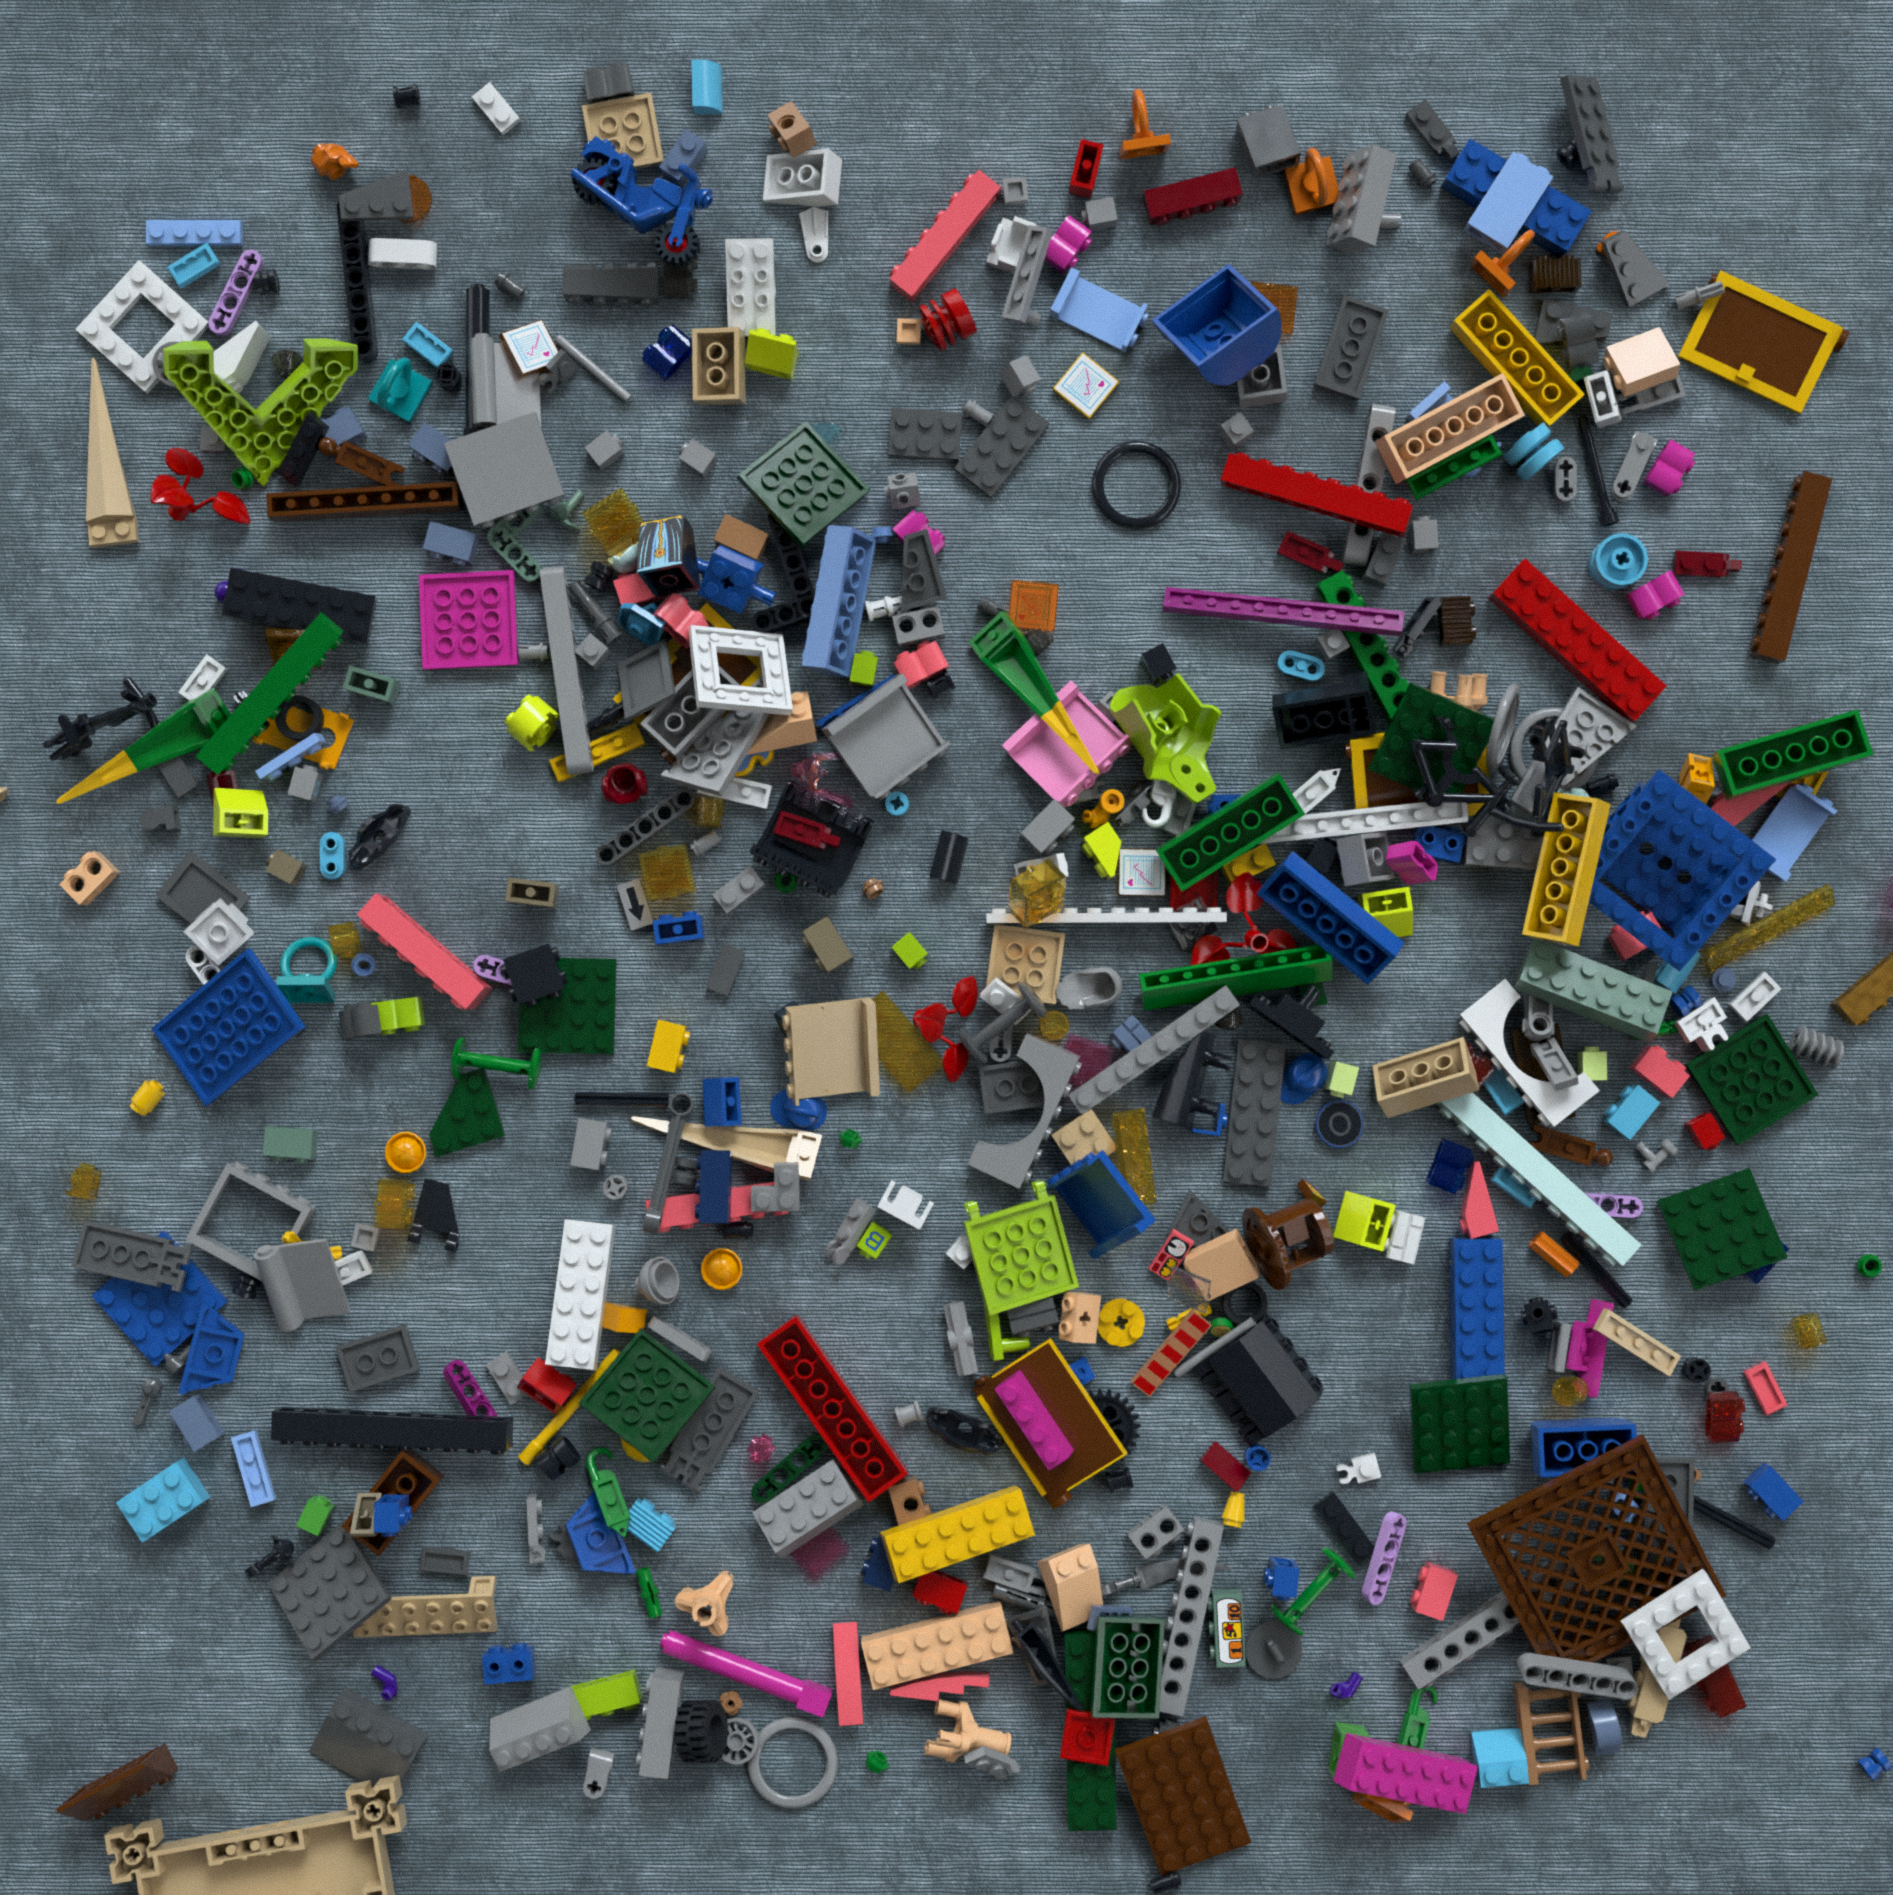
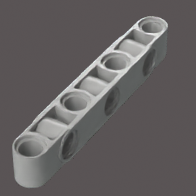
[1342,403,1396,567]

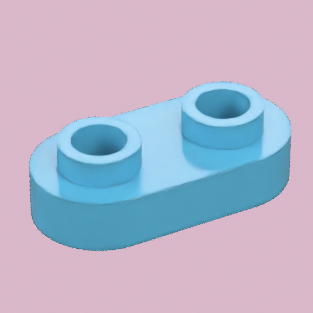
[1277,650,1325,682]
[320,832,346,880]

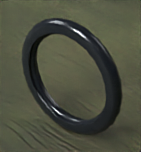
[1092,440,1181,529]

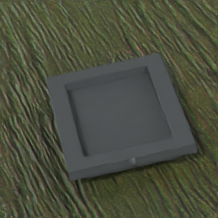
[617,638,676,721]
[155,851,251,924]

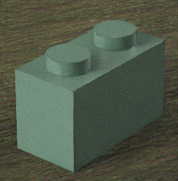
[343,665,401,705]
[263,1126,318,1163]

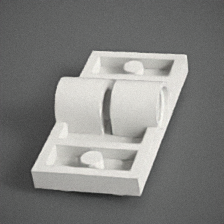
[725,238,776,336]

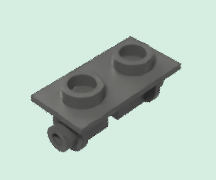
[1109,781,1153,828]

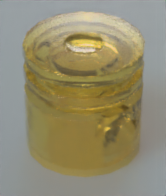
[694,797,725,828]
[1038,1010,1069,1040]
[1790,1312,1828,1349]
[1552,1376,1589,1406]

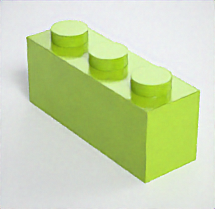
[568,1669,643,1720]

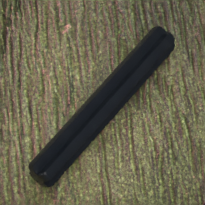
[574,1092,669,1107]
[1560,1231,1633,1308]
[1693,1495,1776,1549]

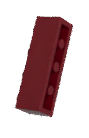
[1142,167,1243,226]

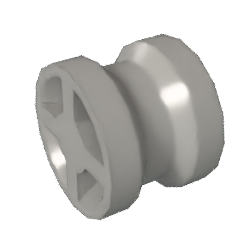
[603,1174,628,1200]

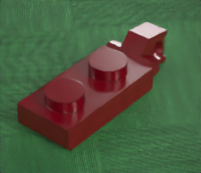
[1277,531,1344,574]
[1673,550,1742,578]
[773,811,841,850]

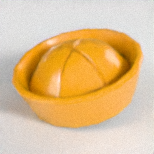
[385,1132,426,1173]
[701,1248,743,1290]

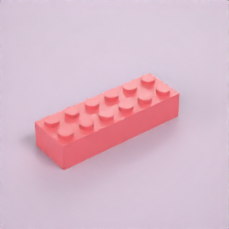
[357,893,493,1010]

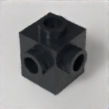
[1521,1297,1558,1335]

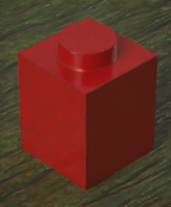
[1684,1112,1725,1151]

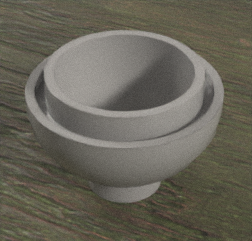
[635,1256,679,1305]

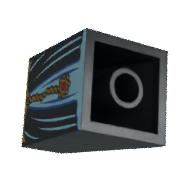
[637,515,700,597]

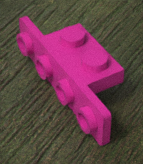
[1566,1299,1614,1398]

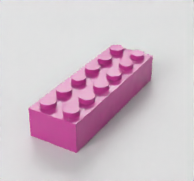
[1333,1733,1478,1814]

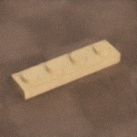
[1593,1308,1681,1377]

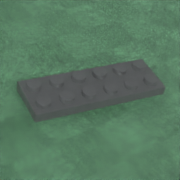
[1223,1039,1286,1187]
[1641,1456,1694,1597]

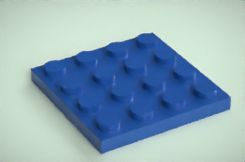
[92,1231,229,1367]

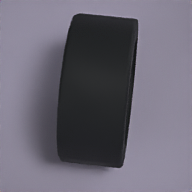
[275,695,324,742]
[1221,1281,1268,1325]

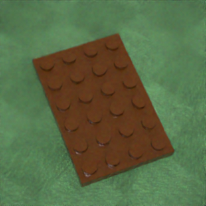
[1114,1716,1251,1876]

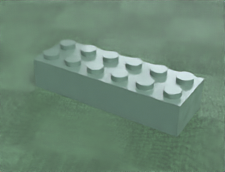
[1514,939,1672,1043]

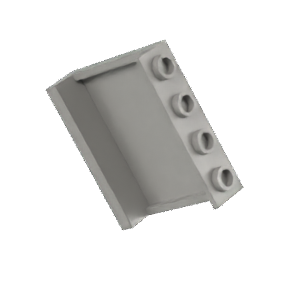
[444,412,566,529]
[821,673,951,801]

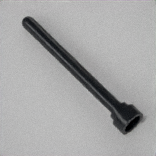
[1579,415,1620,527]

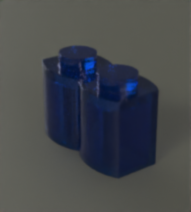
[642,324,692,382]
[1425,1138,1474,1194]

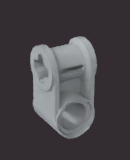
[583,1748,615,1799]

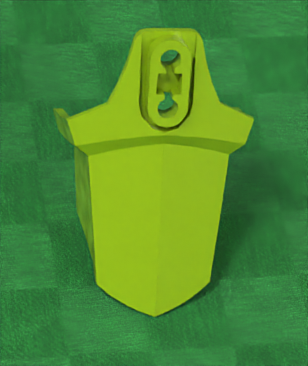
[1109,673,1222,804]

